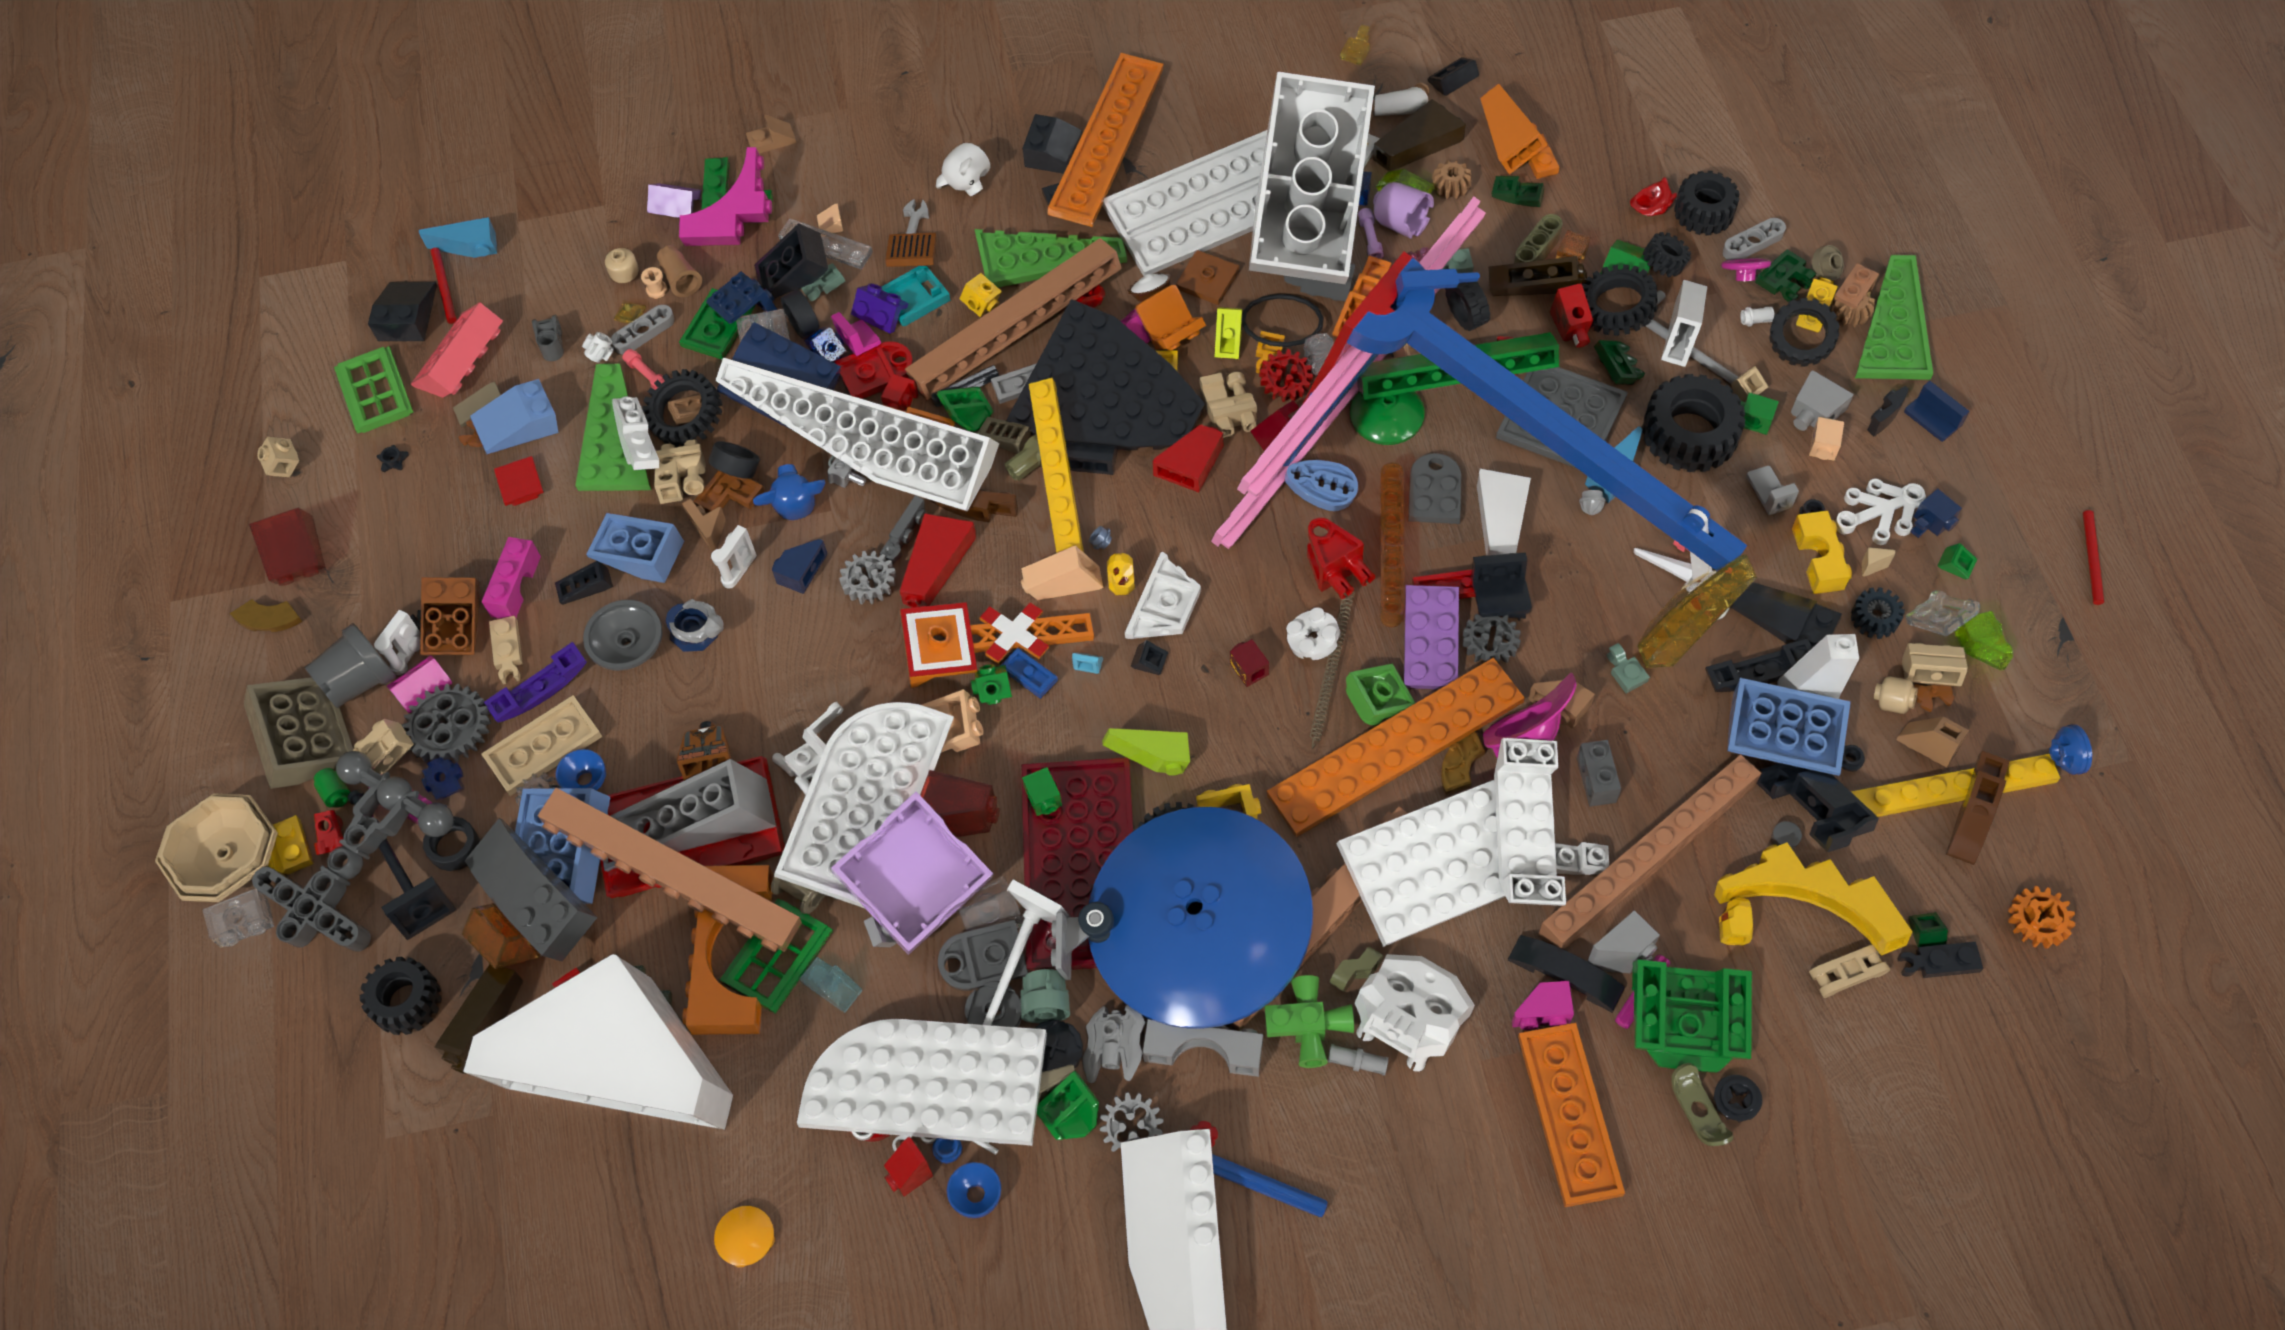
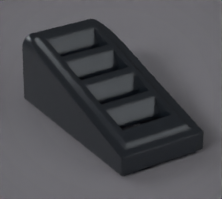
[555,561,613,605]

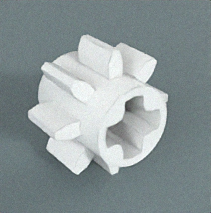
[582,332,614,362]

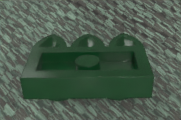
[1594,340,1645,385]

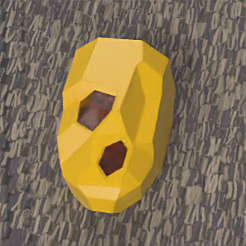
[1107,553,1135,595]
[1719,897,1753,945]

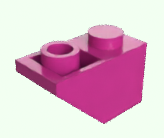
[1512,981,1574,1030]

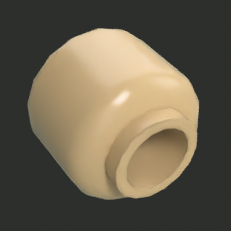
[605,248,639,283]
[1874,676,1918,714]

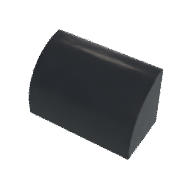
[1066,441,1118,475]

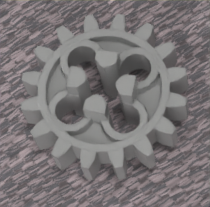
[839,551,896,604]
[1100,1092,1163,1152]

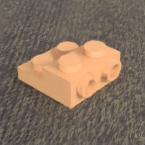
[922,689,983,752]

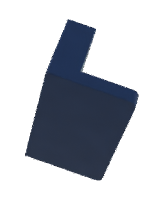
[1904,381,1970,442]

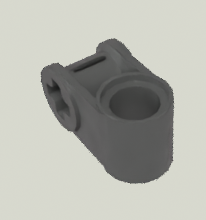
[532,314,564,361]

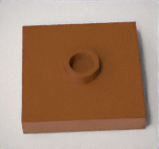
[1176,250,1239,305]

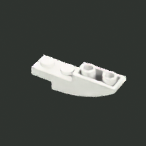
[612,397,659,470]

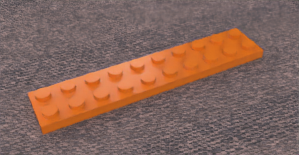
[1048,53,1164,227]
[1267,657,1525,837]

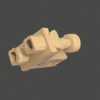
[1200,372,1257,438]
[654,439,706,504]

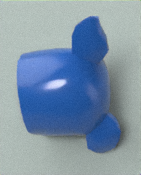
[753,464,825,520]

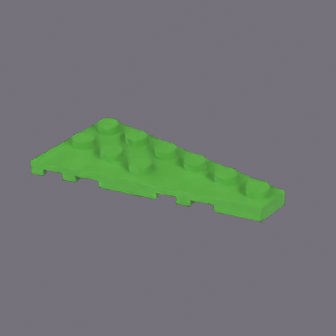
[975,229,1127,287]
[1855,255,1933,380]
[575,364,651,491]

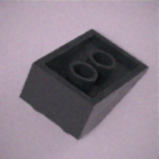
[1022,114,1084,174]
[754,223,829,298]
[368,282,437,341]

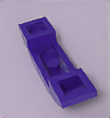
[484,642,587,723]

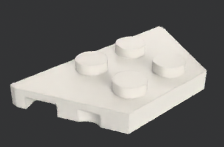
[1125,552,1201,639]

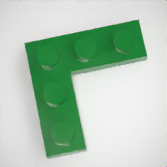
[701,157,773,210]

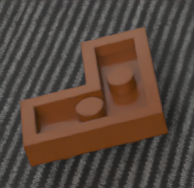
[693,470,765,513]

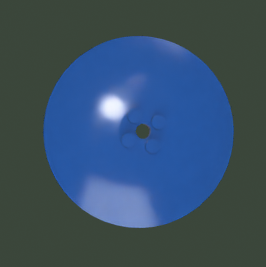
[1089,807,1313,1029]

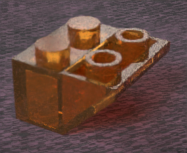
[462,903,541,969]

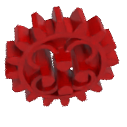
[1259,349,1313,402]

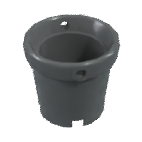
[305,623,396,708]

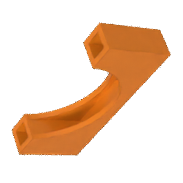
[682,865,774,1035]

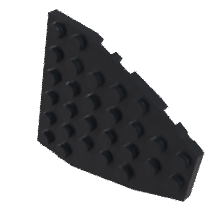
[1006,299,1205,451]

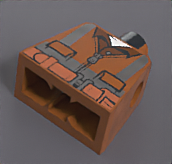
[677,721,732,781]

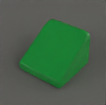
[1937,543,1977,580]

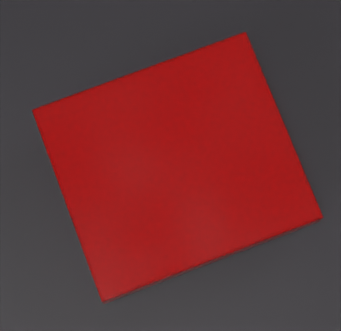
[494,456,544,506]

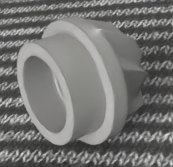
[1579,490,1605,515]

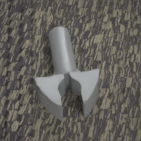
[903,199,929,234]

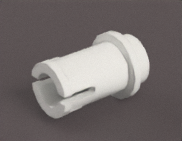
[1740,307,1774,327]

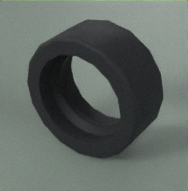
[781,290,820,338]
[708,441,760,479]
[423,816,480,871]

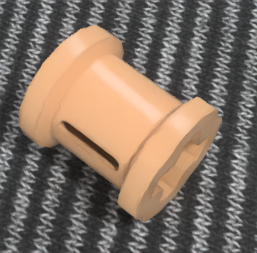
[641,267,668,299]

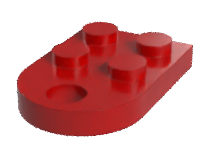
[834,342,913,399]

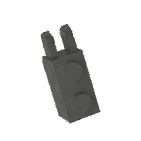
[1284,264,1355,301]

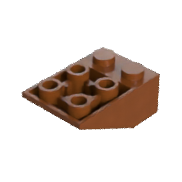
[420,577,480,655]

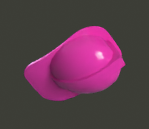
[1483,673,1577,758]

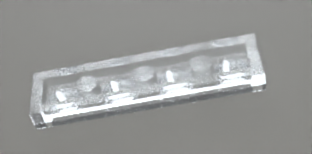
[778,218,873,270]

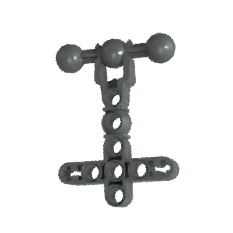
[252,751,454,952]

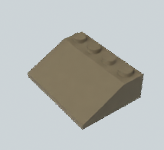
[244,677,353,789]

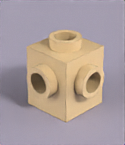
[257,437,299,478]

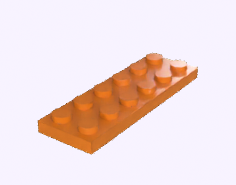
[1518,1023,1625,1207]

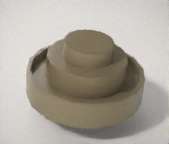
[1812,245,1844,281]

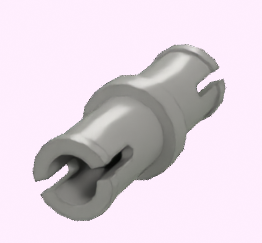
[1328,1044,1389,1076]

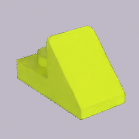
[1215,307,1242,359]

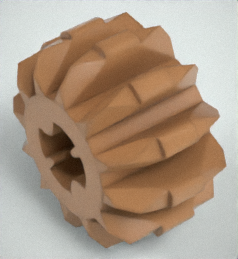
[1432,160,1472,200]
[1831,292,1875,328]

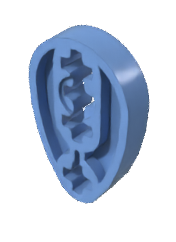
[1285,460,1358,511]

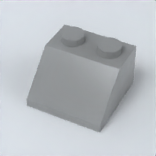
[1587,910,1660,973]

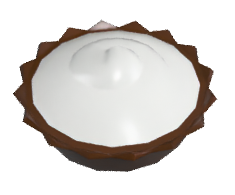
[1127,272,1172,302]

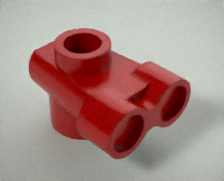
[314,810,344,855]

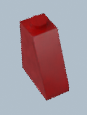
[1153,424,1224,493]

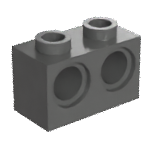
[1577,740,1621,807]

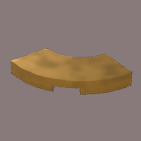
[230,599,303,632]
[1441,731,1485,796]

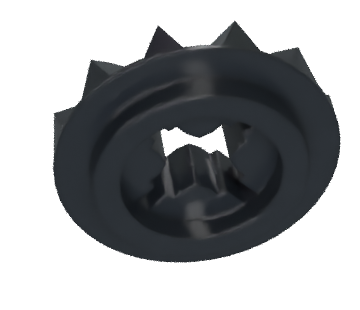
[1713,1075,1762,1123]

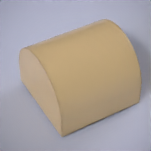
[1732,366,1769,402]

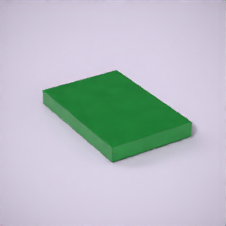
[679,288,755,360]

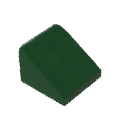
[1908,912,1948,948]

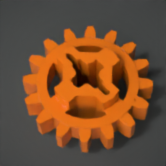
[2008,886,2076,949]

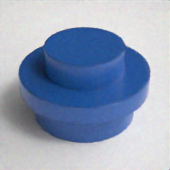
[932,1138,962,1164]

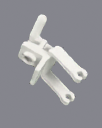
[772,702,844,795]

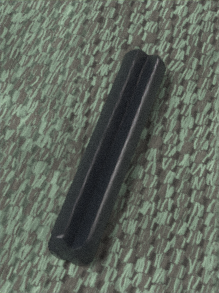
[931,365,999,407]

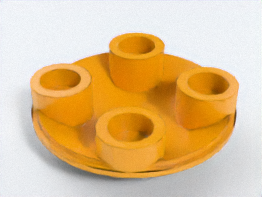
[714,1206,775,1268]

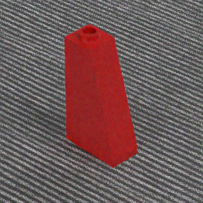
[900,514,976,608]

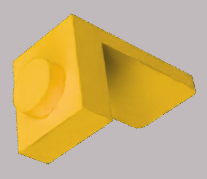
[1796,278,1838,333]
[1196,784,1261,819]

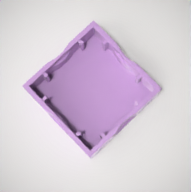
[831,791,993,955]

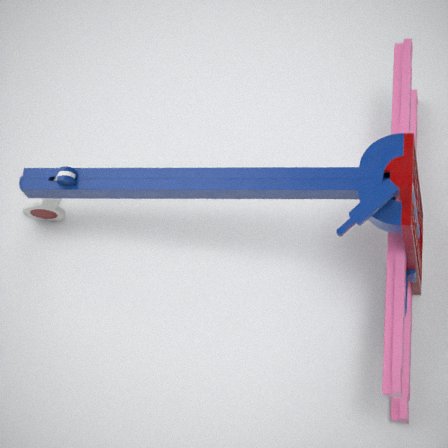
[1211,196,1747,619]

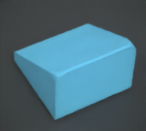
[1072,652,1103,674]

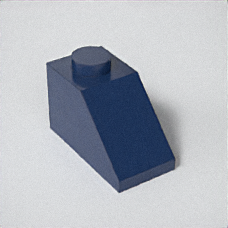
[772,539,828,594]

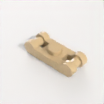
[1809,944,1890,998]

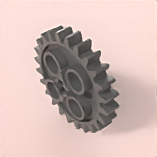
[402,684,491,765]

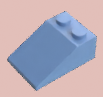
[470,379,559,454]
[586,513,684,583]

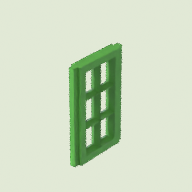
[334,346,414,433]

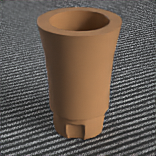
[657,245,702,297]

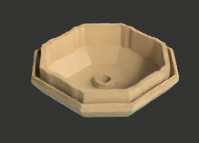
[155,794,278,902]

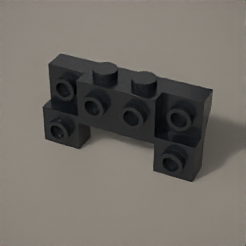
[1756,763,1879,852]

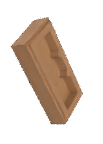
[668,394,723,425]

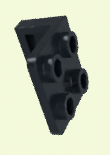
[1471,552,1532,617]

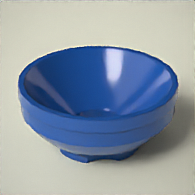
[2049,724,2092,775]
[556,749,606,791]
[947,1162,1001,1218]

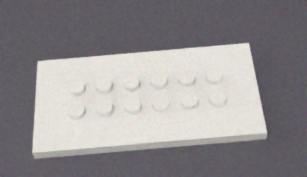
[1102,130,1267,276]

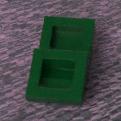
[1491,176,1545,207]

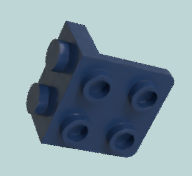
[707,271,778,324]

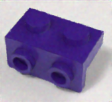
[851,283,909,334]

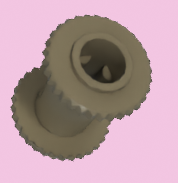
[771,877,825,914]

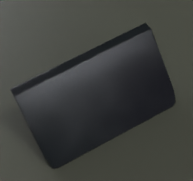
[1427,57,1479,96]

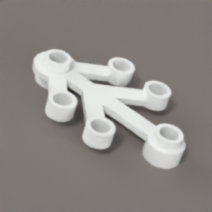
[1835,479,1926,545]

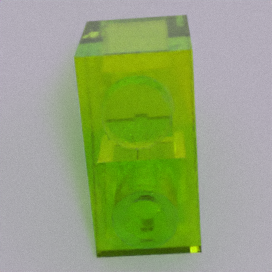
[1954,611,2013,670]

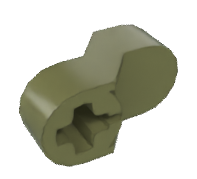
[1330,946,1384,992]

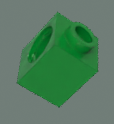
[1740,392,1779,435]
[1022,767,1062,816]

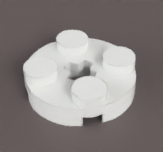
[1286,608,1340,660]

